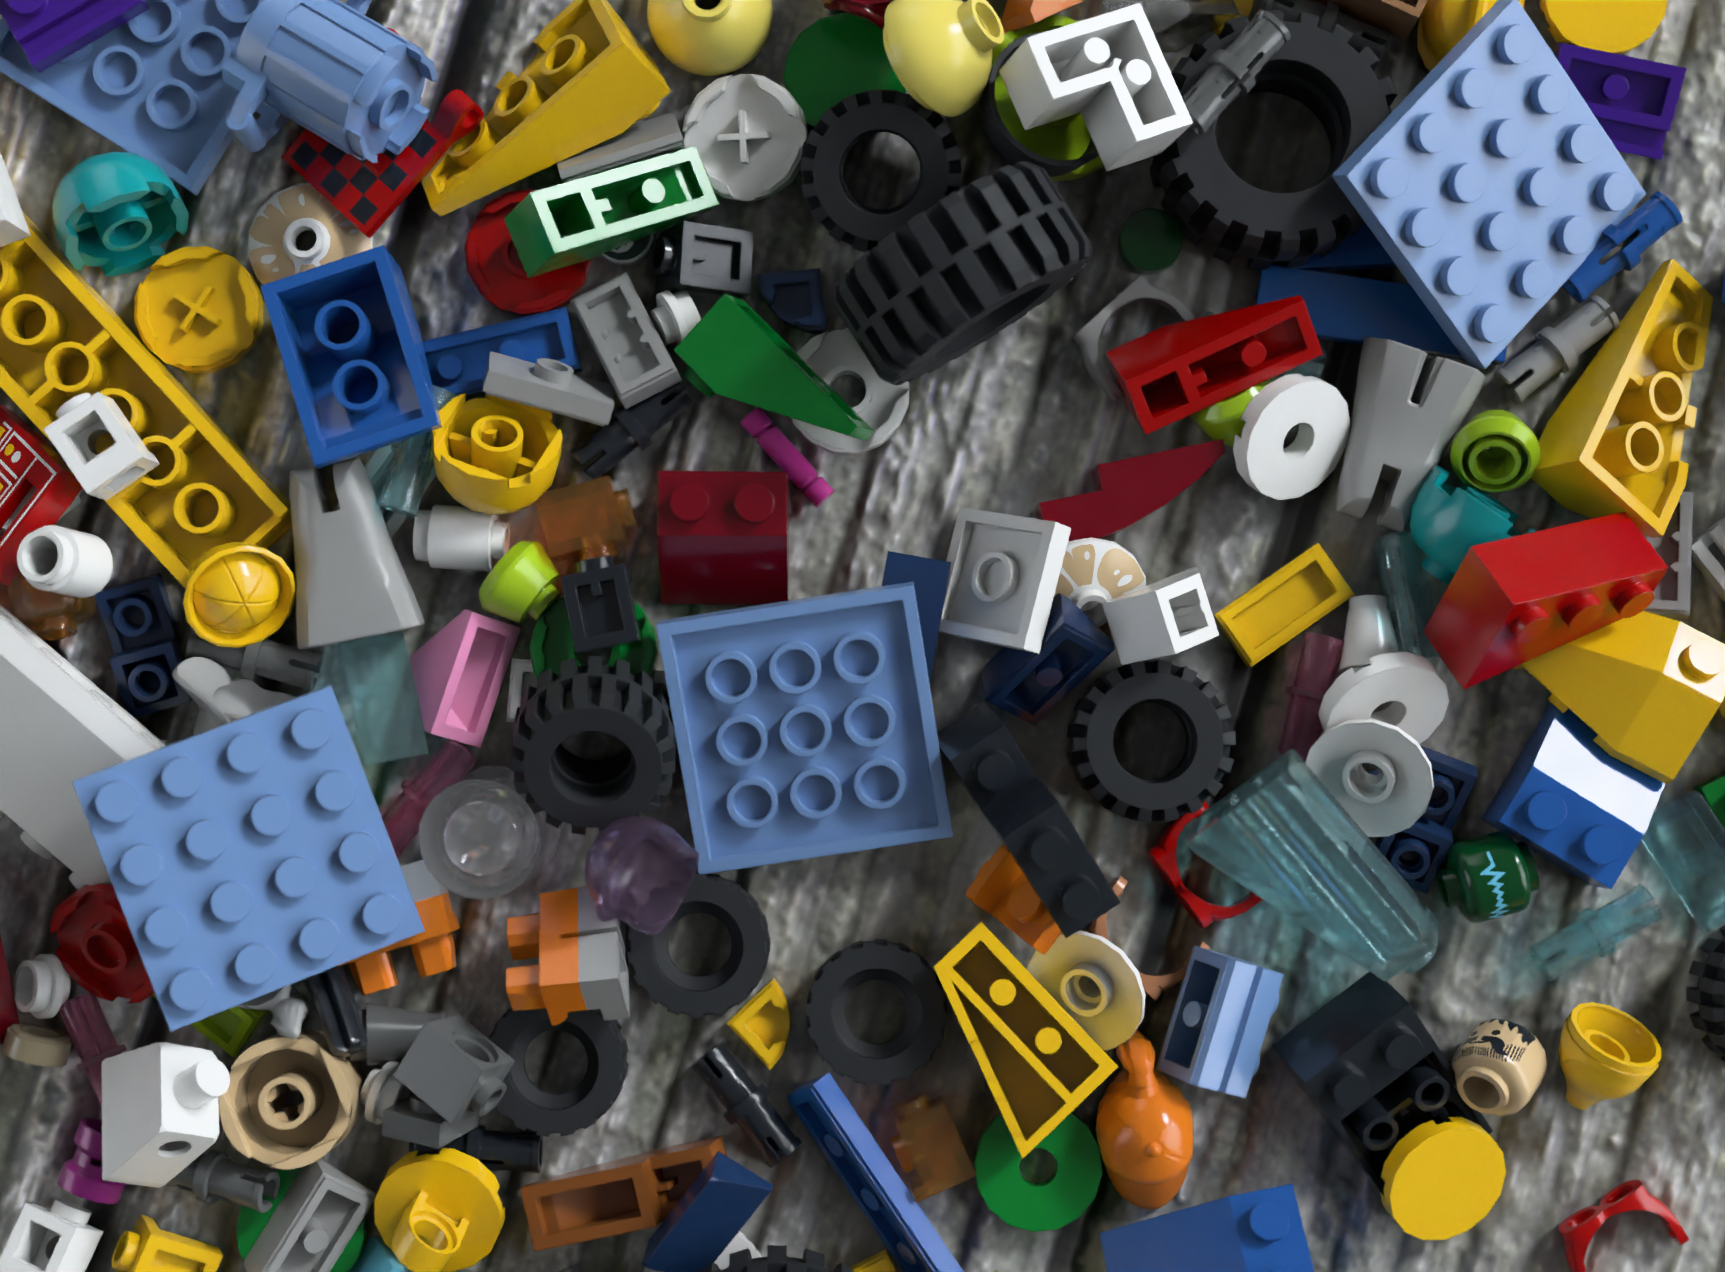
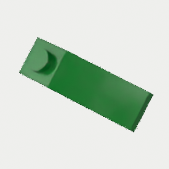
[504,146,719,278]
[674,294,875,441]

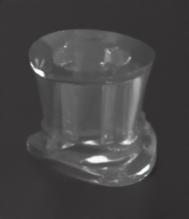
[418,766,562,900]

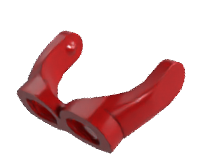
[1146,801,1270,929]
[1558,1180,1689,1272]

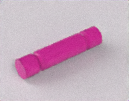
[740,407,835,508]

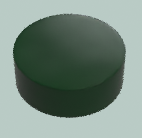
[1118,208,1183,275]

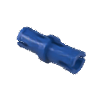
[1562,191,1683,303]

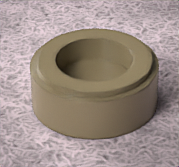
[1,1023,73,1067]

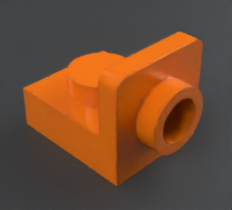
[965,845,1062,956]

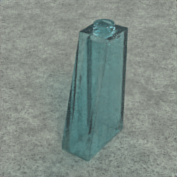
[1186,748,1439,982]

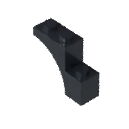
[937,701,1121,938]

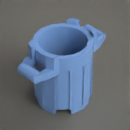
[221,0,437,163]

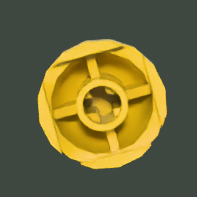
[431,393,563,515]

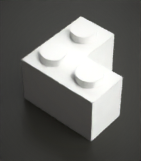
[999,3,1193,171]

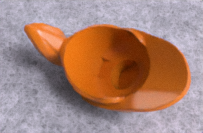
[1096,1029,1194,1210]

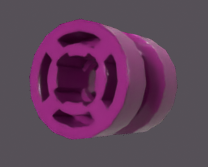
[57,1118,126,1204]

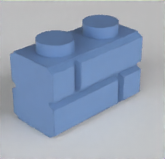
[1156,945,1284,1098]

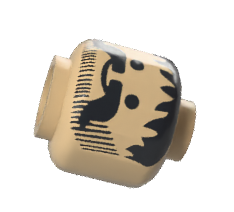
[1451,1018,1548,1116]

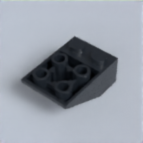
[1272,968,1493,1195]

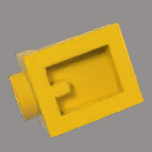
[112,1214,223,1272]

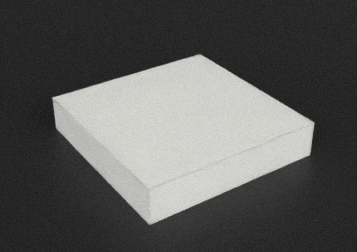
[939,507,1071,654]

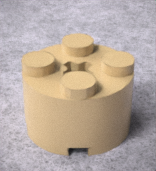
[219,1029,364,1170]

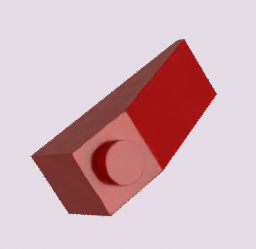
[1105,295,1323,435]

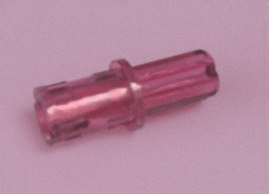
[1278,632,1344,761]
[381,740,476,857]
[60,993,127,1109]

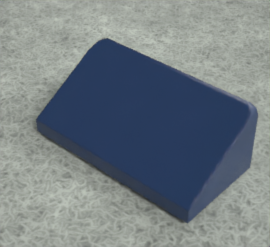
[982,593,1115,725]
[642,1151,773,1272]

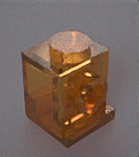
[890,1093,976,1203]

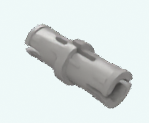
[1493,295,1620,404]

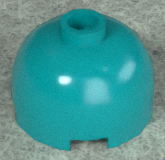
[52,152,189,277]
[1409,465,1538,585]

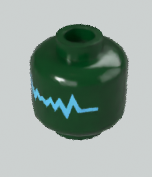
[1436,831,1539,923]

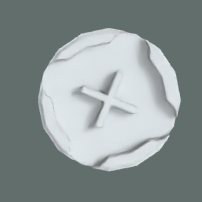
[683,74,809,202]

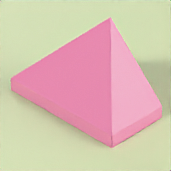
[409,609,521,748]

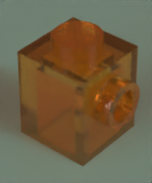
[536,476,637,562]

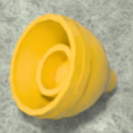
[1558,1002,1661,1110]

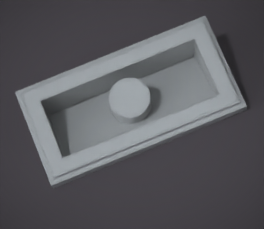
[557,113,686,183]
[244,1159,376,1272]

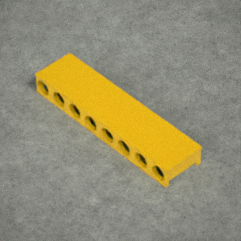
[0,211,292,589]

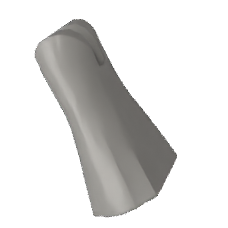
[1336,337,1486,533]
[289,457,425,650]

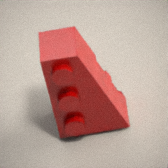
[1423,511,1669,690]

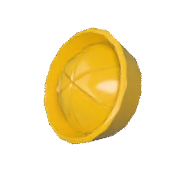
[183,542,296,648]

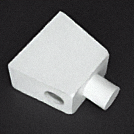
[101,1042,230,1188]

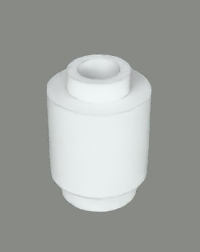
[413,504,510,572]
[17,525,113,598]

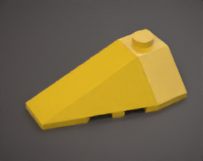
[421,0,671,217]
[1531,259,1714,538]
[1513,611,1725,785]

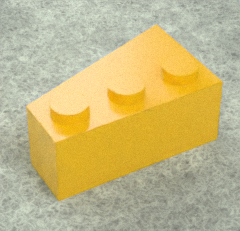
[934,922,1118,1159]

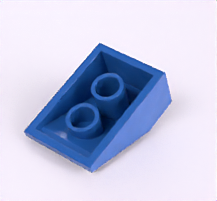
[260,245,442,469]
[1481,703,1665,889]
[1099,1184,1315,1272]

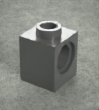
[393,1014,515,1124]

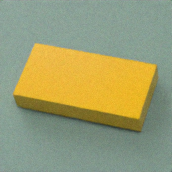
[1213,543,1355,668]

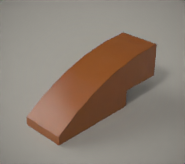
[520,1135,727,1252]

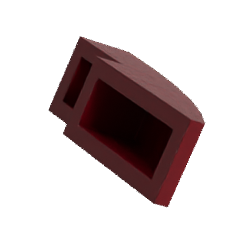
[1035,439,1226,541]

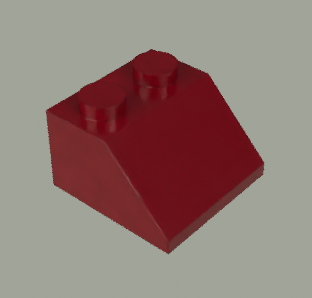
[657,471,789,605]

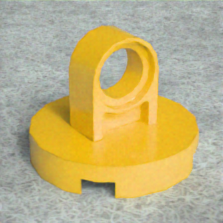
[374,1148,505,1272]

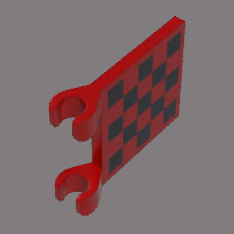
[281,28,484,238]

